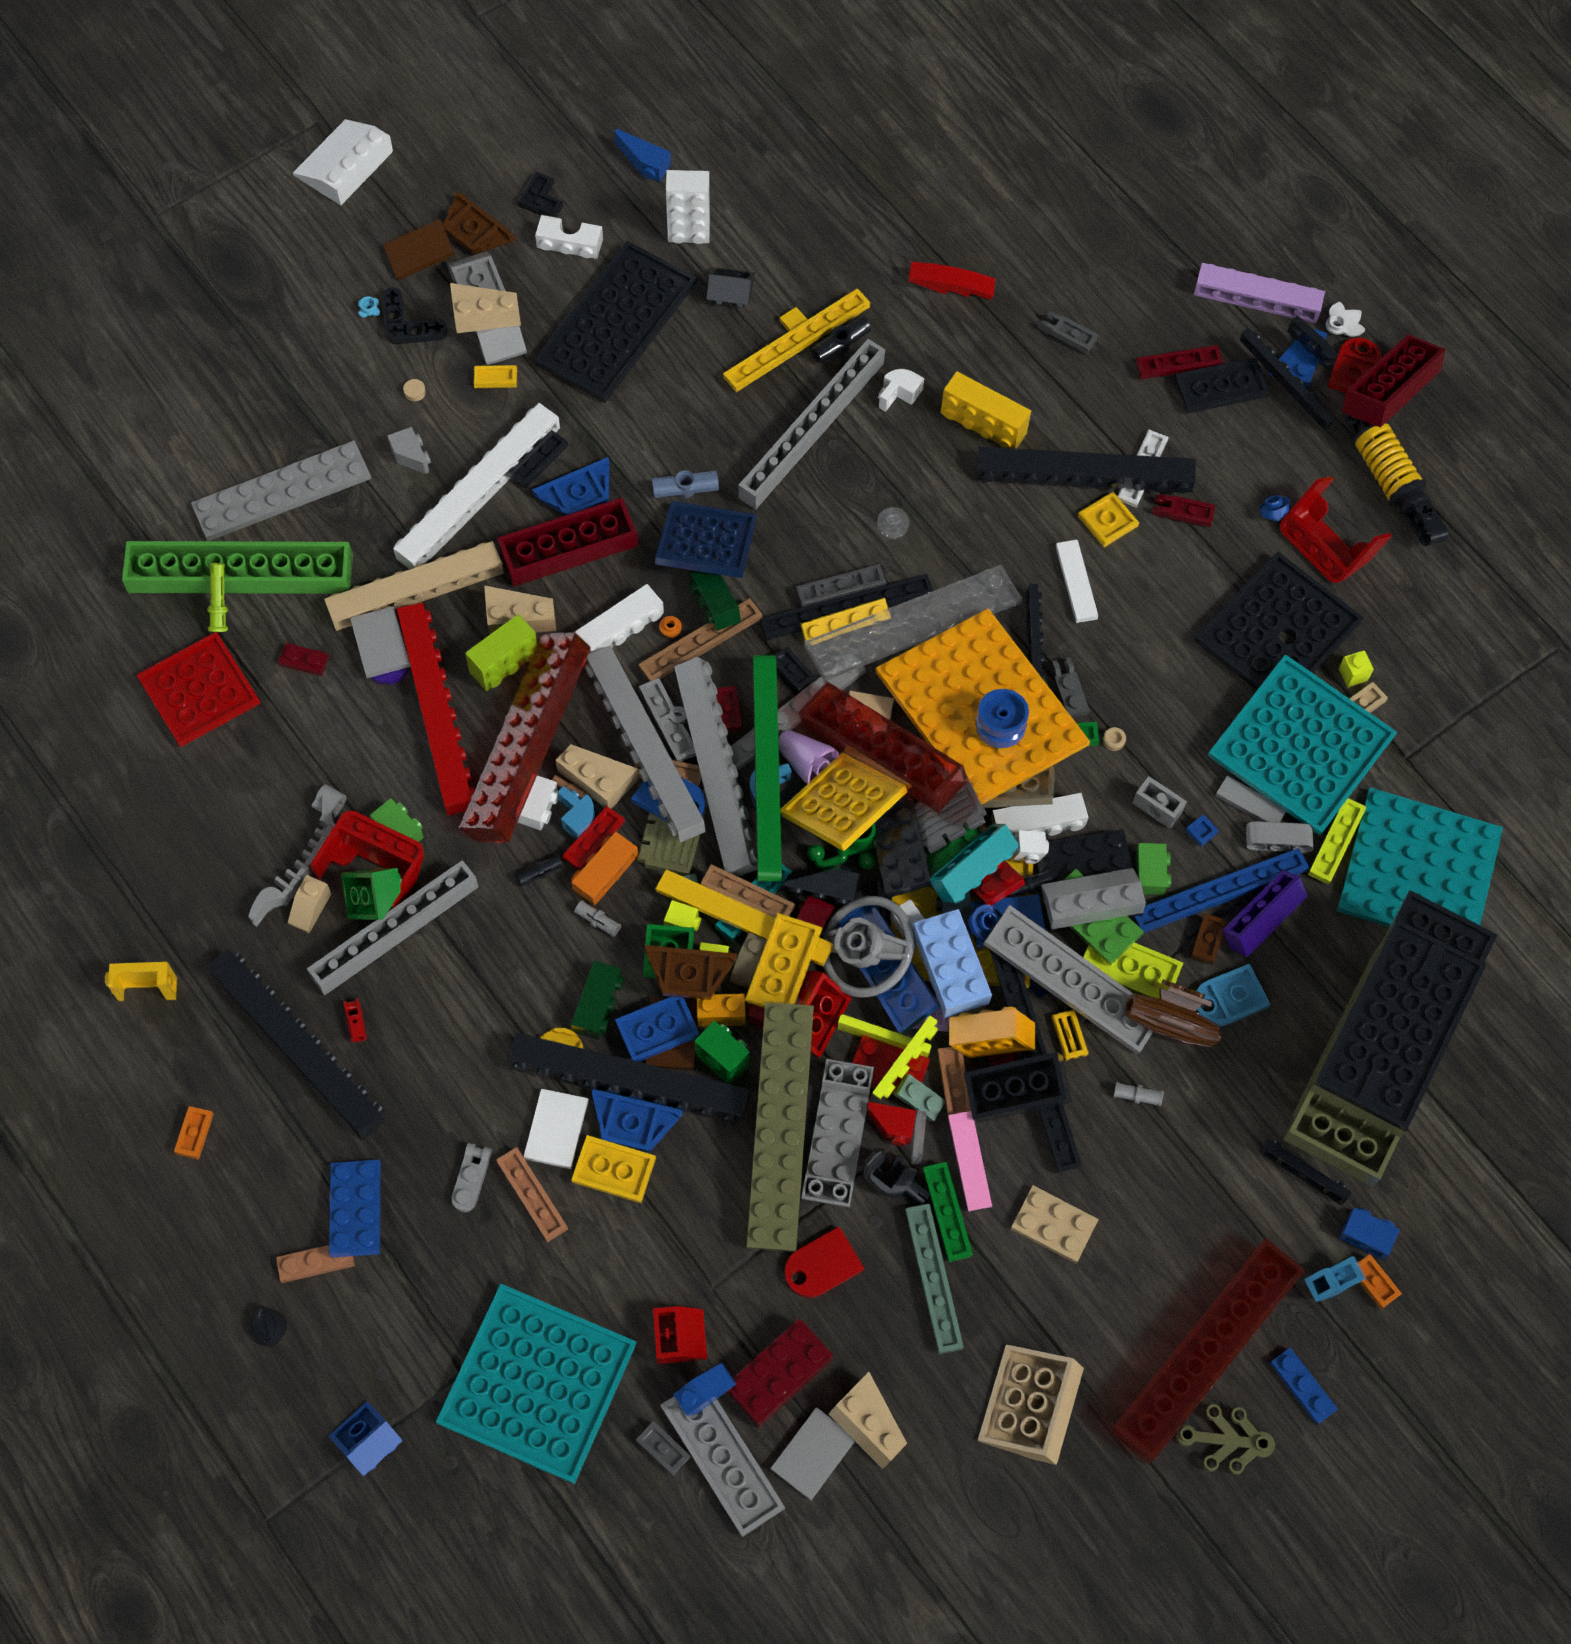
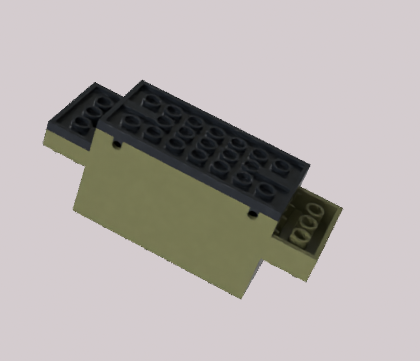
[1283,890,1498,1187]

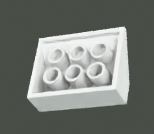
[293,119,393,205]

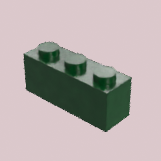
[689,571,741,631]
[571,960,624,1040]

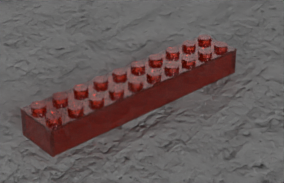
[459,632,591,843]
[1109,1238,1305,1465]

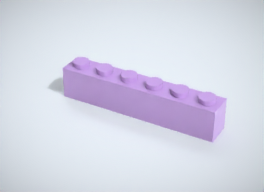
[1194,263,1325,323]

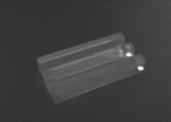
[911,1110,927,1164]

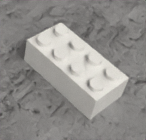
[666,170,710,244]

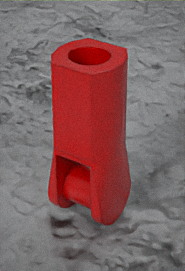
[343,998,367,1042]

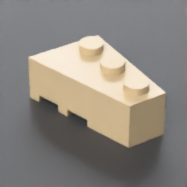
[556,744,639,809]

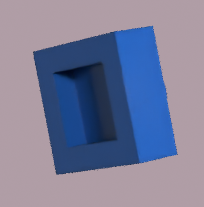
[1185,814,1219,847]

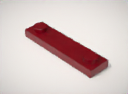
[1135,345,1223,379]

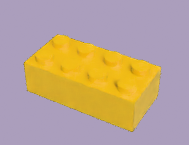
[941,371,1031,449]

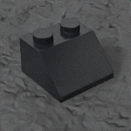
[707,267,755,307]

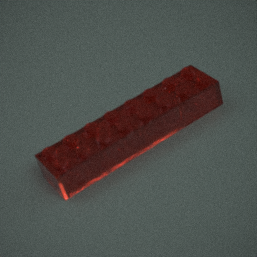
[798,681,969,813]

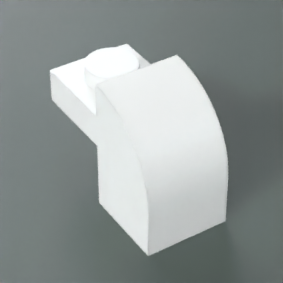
[878,369,924,412]

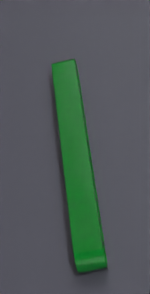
[753,655,782,882]

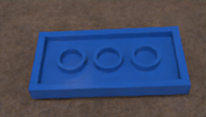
[329,1160,381,1258]

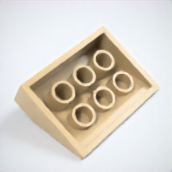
[978,1345,1084,1465]

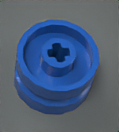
[976,689,1029,748]

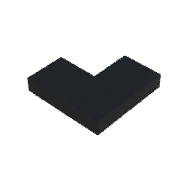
[517,172,563,218]

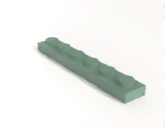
[905,1204,964,1354]

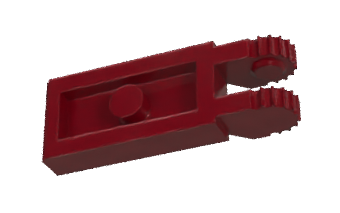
[1152,494,1216,527]

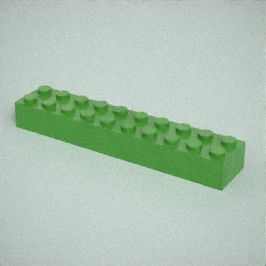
[122,541,353,594]

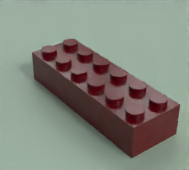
[1342,334,1446,428]
[497,498,638,587]

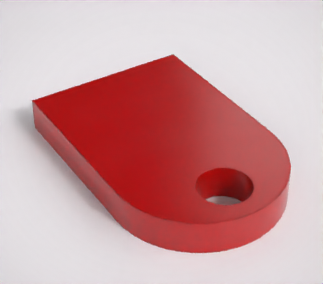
[1327,338,1382,393]
[785,1226,865,1298]

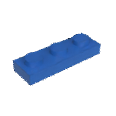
[1269,1347,1338,1425]

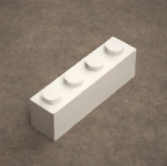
[575,584,664,655]
[991,793,1089,836]

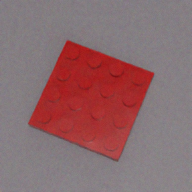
[137,632,261,748]

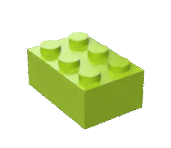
[465,614,539,691]

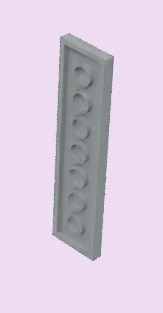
[191,441,371,541]
[983,905,1153,1054]

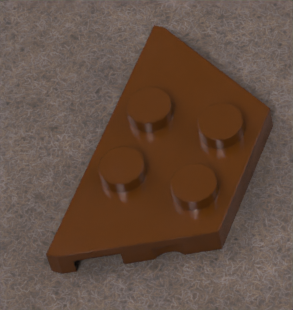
[443,191,516,255]
[645,945,737,1000]

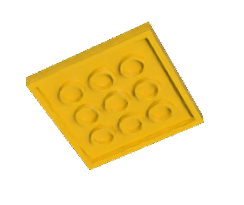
[780,752,908,851]

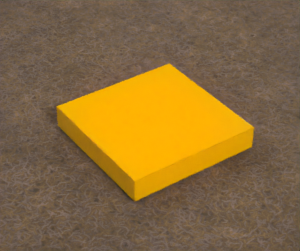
[1078,492,1139,547]

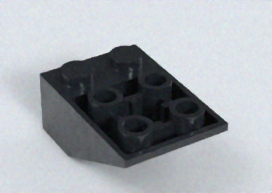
[784,866,862,904]

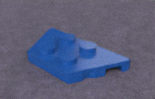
[532,457,610,516]
[592,1089,683,1153]

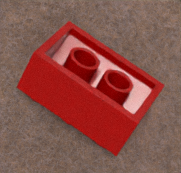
[795,971,852,1058]

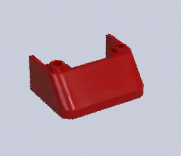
[1280,476,1392,583]
[310,811,424,910]

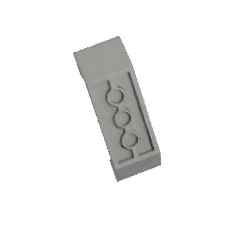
[447,252,527,365]
[801,1059,874,1208]

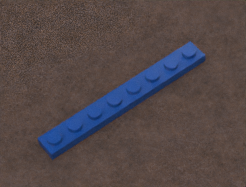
[1133,848,1309,933]

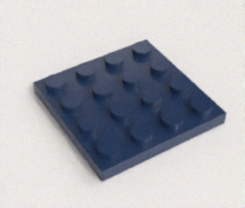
[655,501,757,578]

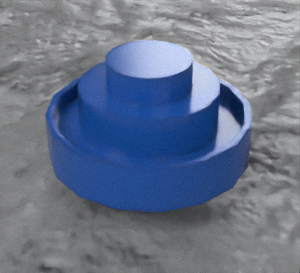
[1259,495,1292,522]
[968,905,1002,940]

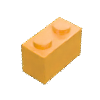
[697,994,745,1027]

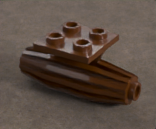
[1124,979,1222,1047]

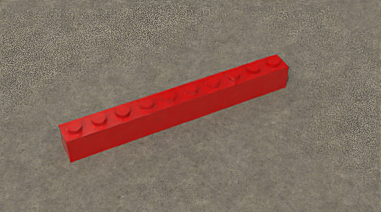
[397,602,477,816]

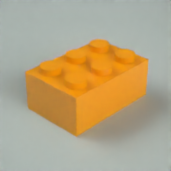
[949,1007,1035,1058]

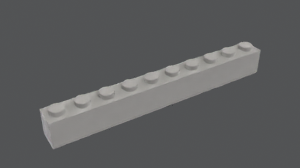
[739,339,885,510]
[584,646,705,843]
[674,657,757,877]

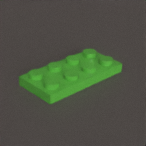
[1043,869,1144,966]

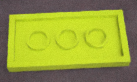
[1083,943,1183,998]

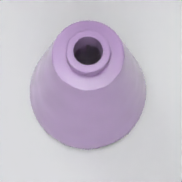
[778,730,839,784]

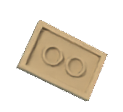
[1011,1185,1099,1264]

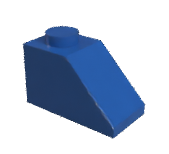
[673,1363,736,1416]

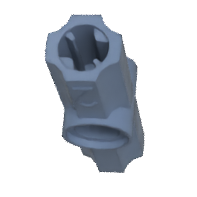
[652,470,719,498]

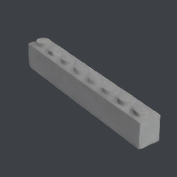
[307,860,478,996]

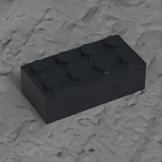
[964,1052,1072,1123]

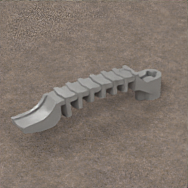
[248,784,346,927]

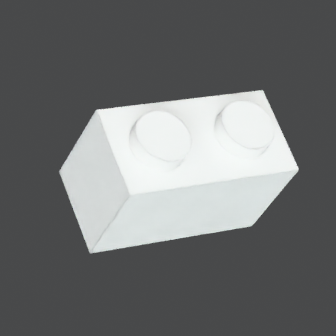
[514,774,559,830]

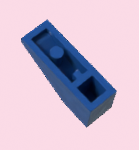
[614,128,671,182]

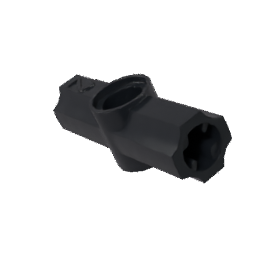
[810,315,872,364]

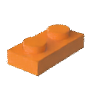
[174,1106,214,1160]
[1358,1254,1402,1310]

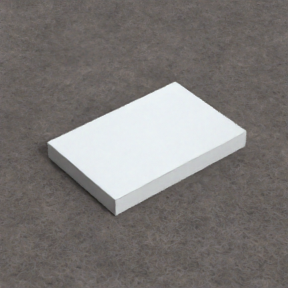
[524,1089,588,1169]

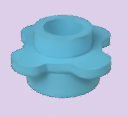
[358,296,380,318]

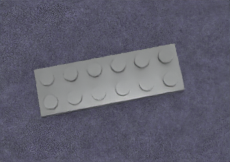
[660,1397,785,1537]

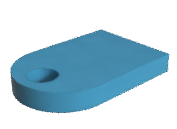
[1195,964,1271,1026]

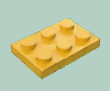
[571,1135,656,1203]

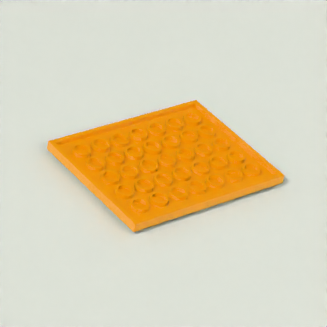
[876,608,1090,804]

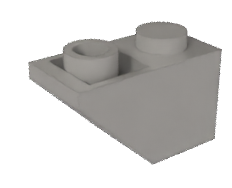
[387,427,431,474]

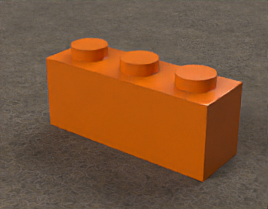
[571,832,638,906]

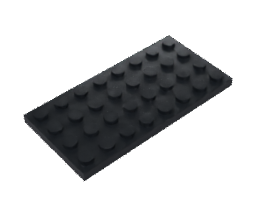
[534,241,697,403]

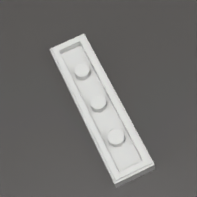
[1117,430,1169,508]
[1056,540,1098,623]

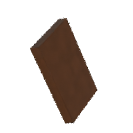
[383,219,455,281]
[646,998,697,1070]

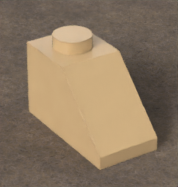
[288,875,331,933]

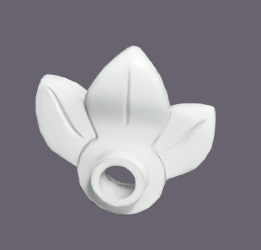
[1326,302,1365,337]

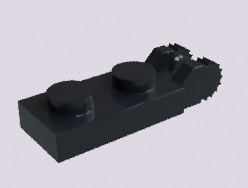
[1287,315,1338,369]

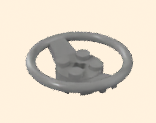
[822,896,915,997]

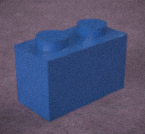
[1338,1207,1400,1261]

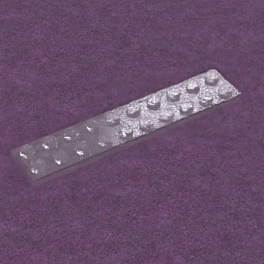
[804,565,1022,681]

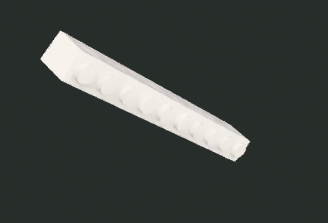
[393,403,560,569]

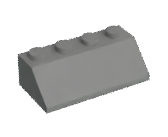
[1041,868,1146,929]

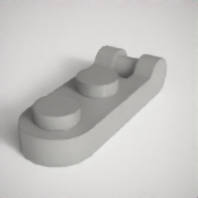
[452,1143,492,1212]

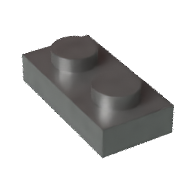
[636,1421,691,1476]

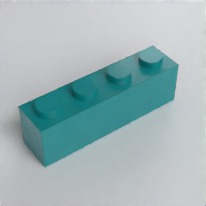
[930,824,1019,903]

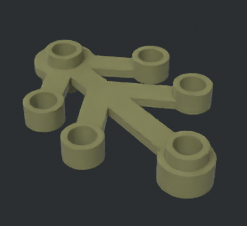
[1175,1404,1275,1475]

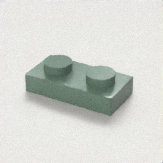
[894,1074,945,1121]

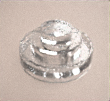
[877,507,909,539]

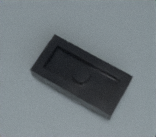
[775,646,816,693]

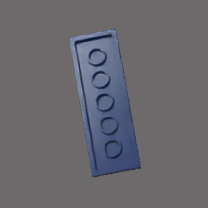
[835,895,940,1035]

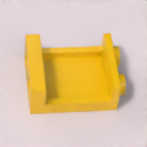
[105,962,177,1001]

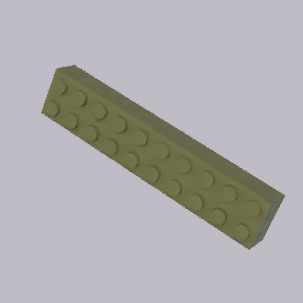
[747,1002,814,1252]

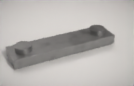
[796,564,886,607]

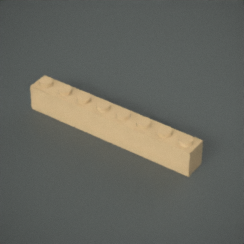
[325,541,503,631]

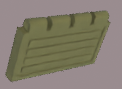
[637,789,708,876]

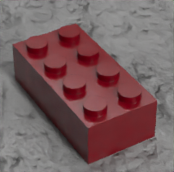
[726,1318,834,1429]

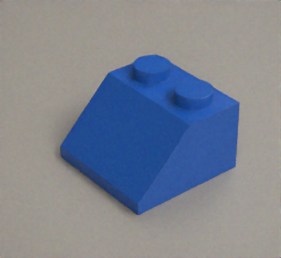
[329,1401,403,1476]

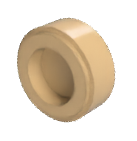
[403,379,426,401]
[1103,727,1126,751]

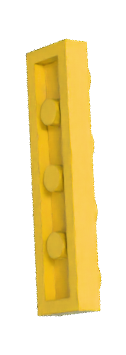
[800,598,891,645]

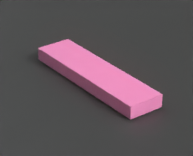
[948,1111,992,1212]

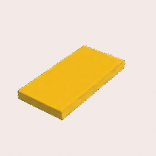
[745,913,822,1008]

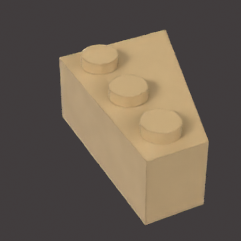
[450,283,521,333]
[484,586,556,635]
[829,1372,907,1469]

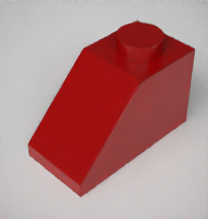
[867,1102,916,1146]

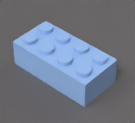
[913,909,992,1018]

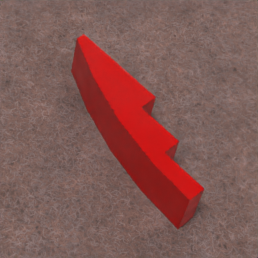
[908,262,995,300]

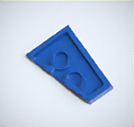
[1268,329,1327,388]

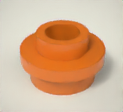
[659,616,682,638]

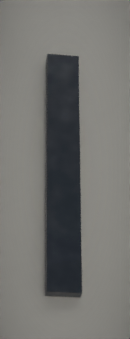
[759,574,934,641]

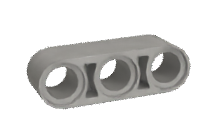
[1246,822,1313,853]

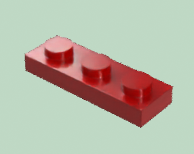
[563,806,625,870]

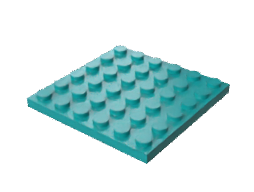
[1207,654,1397,835]
[1337,787,1503,927]
[436,1284,637,1485]

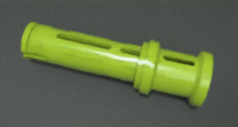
[207,563,228,632]

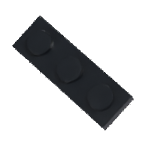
[509,430,568,489]

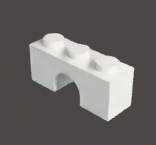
[535,215,603,259]

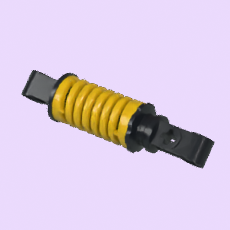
[1344,413,1448,546]

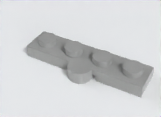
[639,678,696,762]

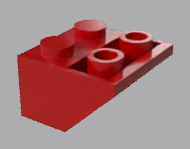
[653,1306,707,1364]

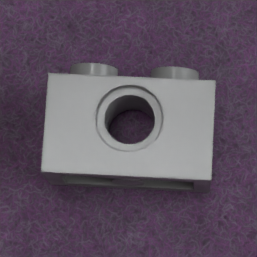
[1132,776,1187,829]

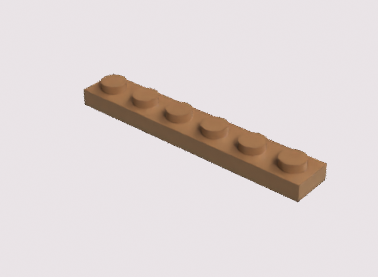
[638,598,762,682]

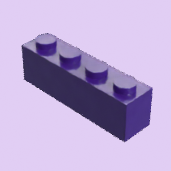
[1222,870,1307,957]

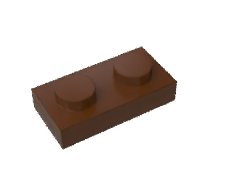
[1191,913,1227,965]

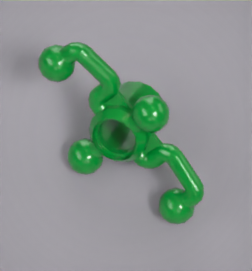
[806,823,876,870]

